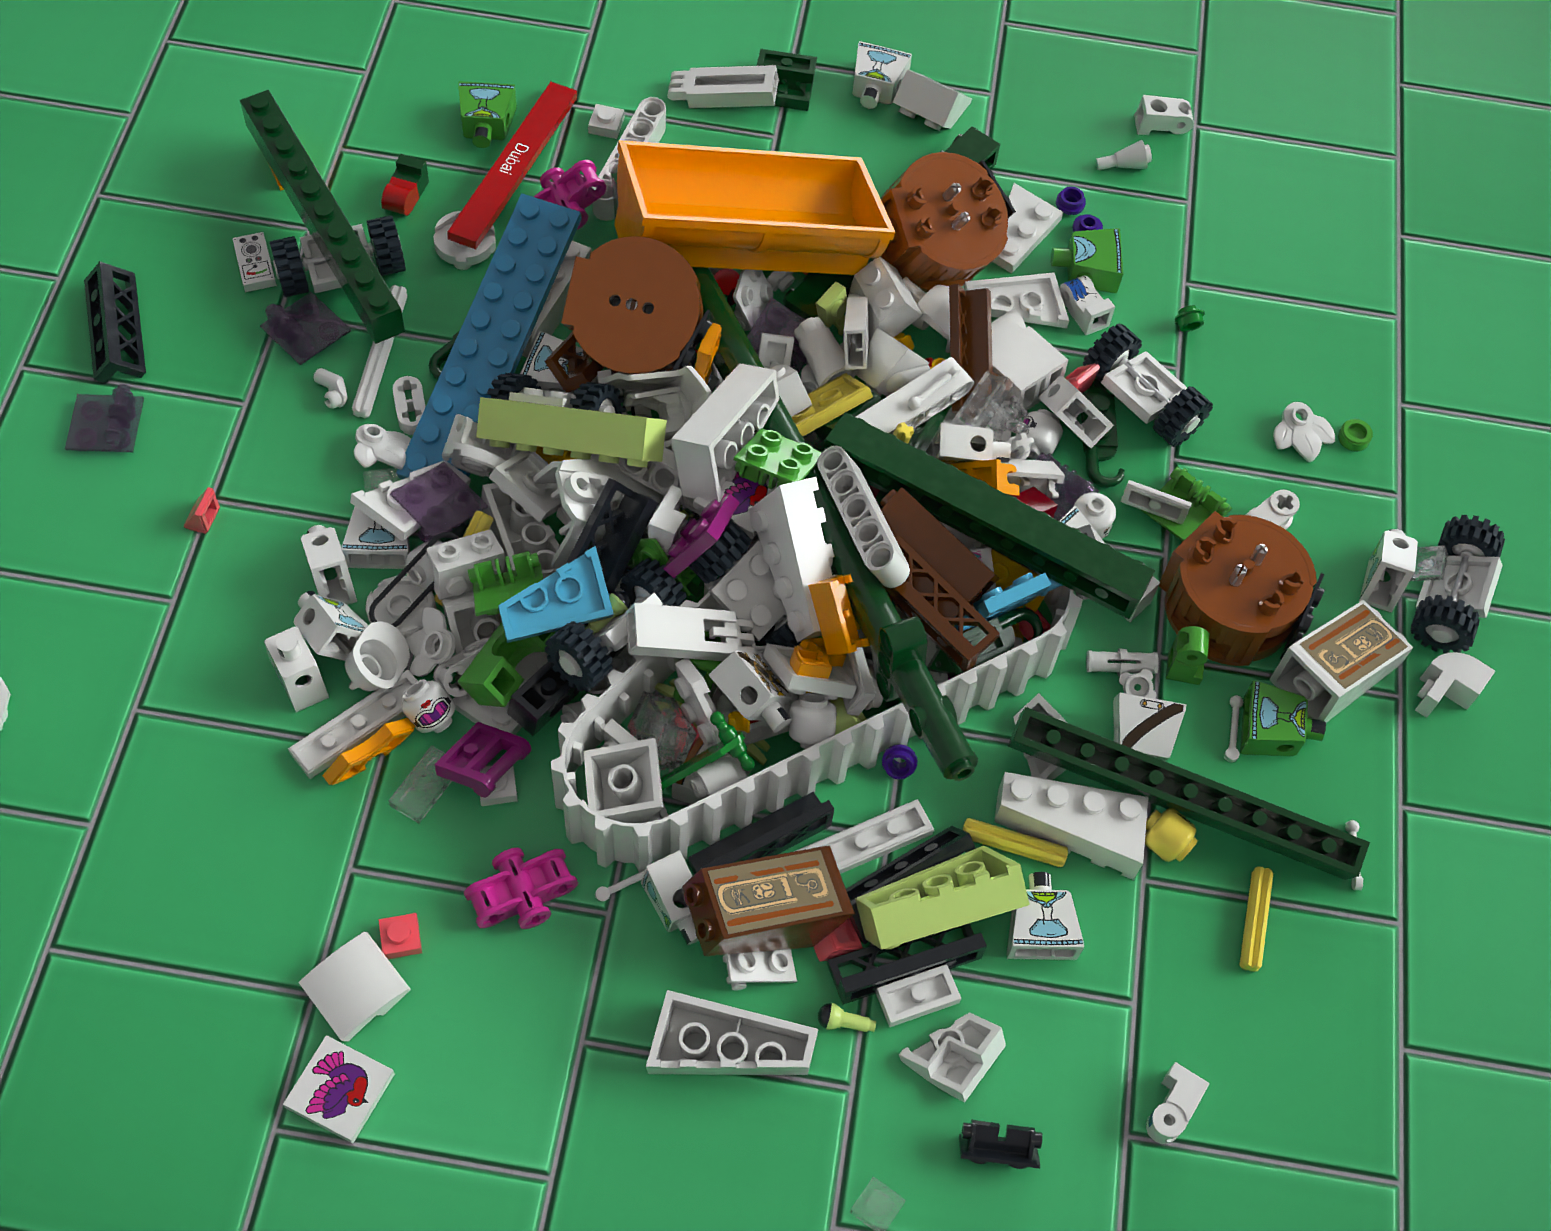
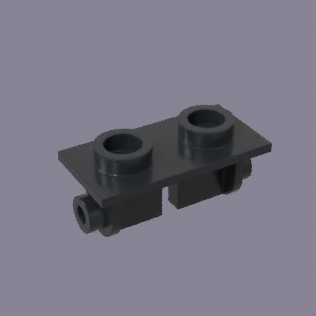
[959,1119,1042,1169]

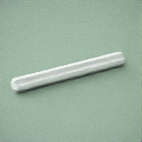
[352,285,408,418]

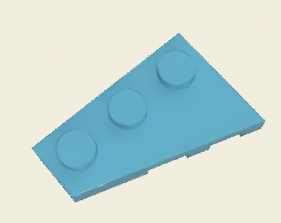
[498,546,614,643]

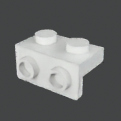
[427,530,505,600]

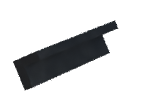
[84,261,146,384]
[566,478,659,626]
[688,791,835,874]
[846,826,976,944]
[827,923,987,1005]

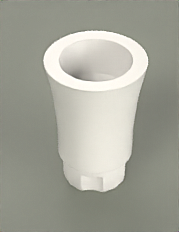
[794,317,859,388]

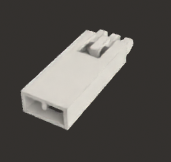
[667,65,779,108]
[844,293,869,370]
[626,603,756,661]

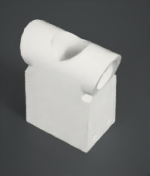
[991,309,1068,414]

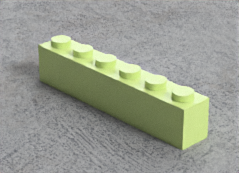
[476,397,667,468]

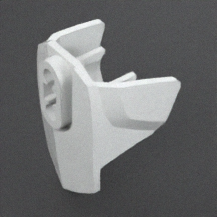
[598,366,712,451]
[533,459,665,569]

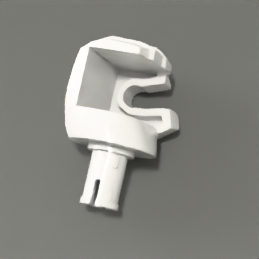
[903,277,950,353]

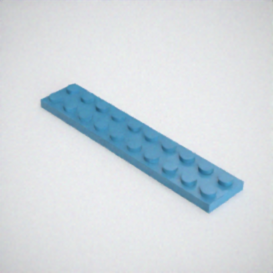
[396,193,582,499]

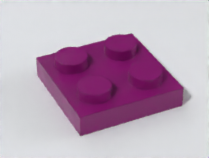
[663,493,740,578]

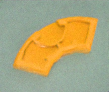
[694,323,722,385]
[790,638,846,679]
[322,718,415,785]

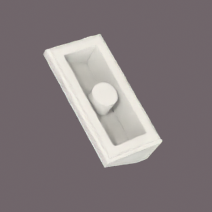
[1120,480,1192,524]

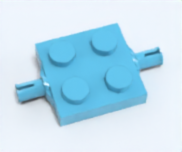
[954,572,1063,631]

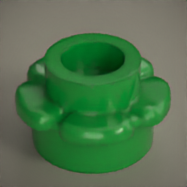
[1175,305,1205,332]

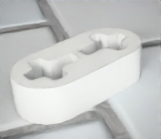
[393,376,426,435]

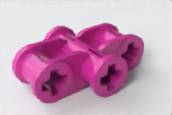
[534,160,607,230]
[464,847,579,929]

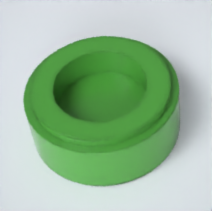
[1338,419,1373,451]

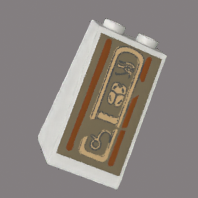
[1270,600,1413,723]

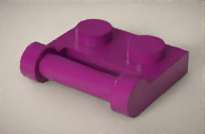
[434,722,532,798]

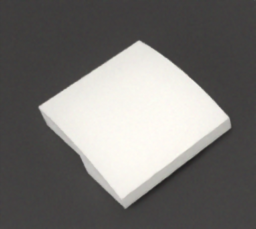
[298,932,411,1041]

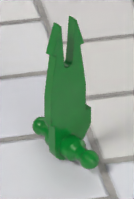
[660,711,755,790]

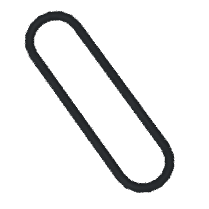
[369,532,459,627]

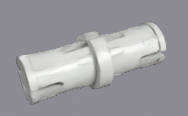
[1086,648,1159,676]

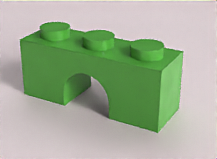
[458,622,559,707]

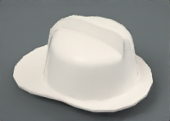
[345,621,410,692]

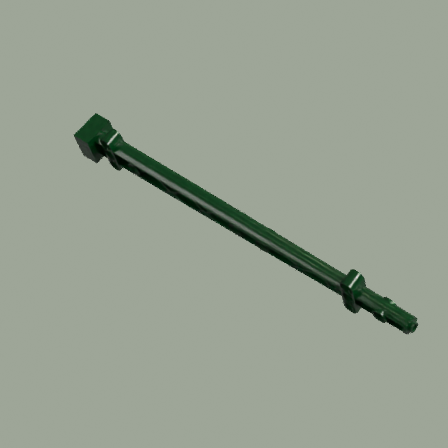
[611,172,978,781]

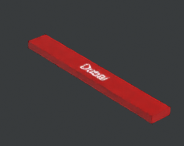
[447,82,577,250]

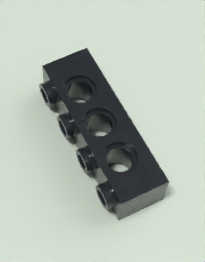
[507,626,628,736]

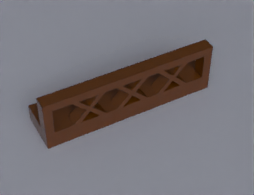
[949,284,994,420]
[544,331,604,393]
[882,535,1000,672]

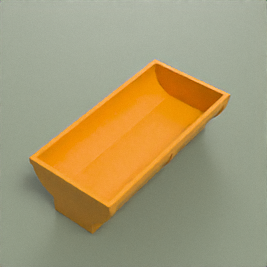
[614,140,895,275]

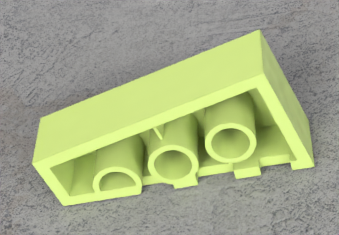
[855,846,1030,950]

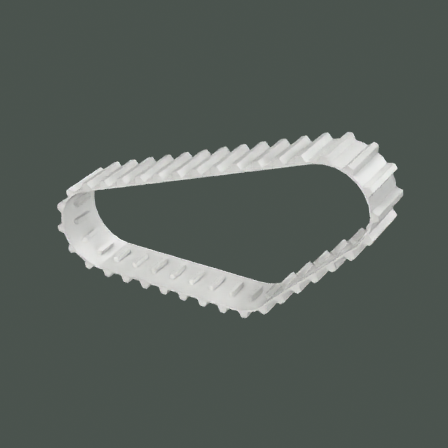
[551,521,1083,873]

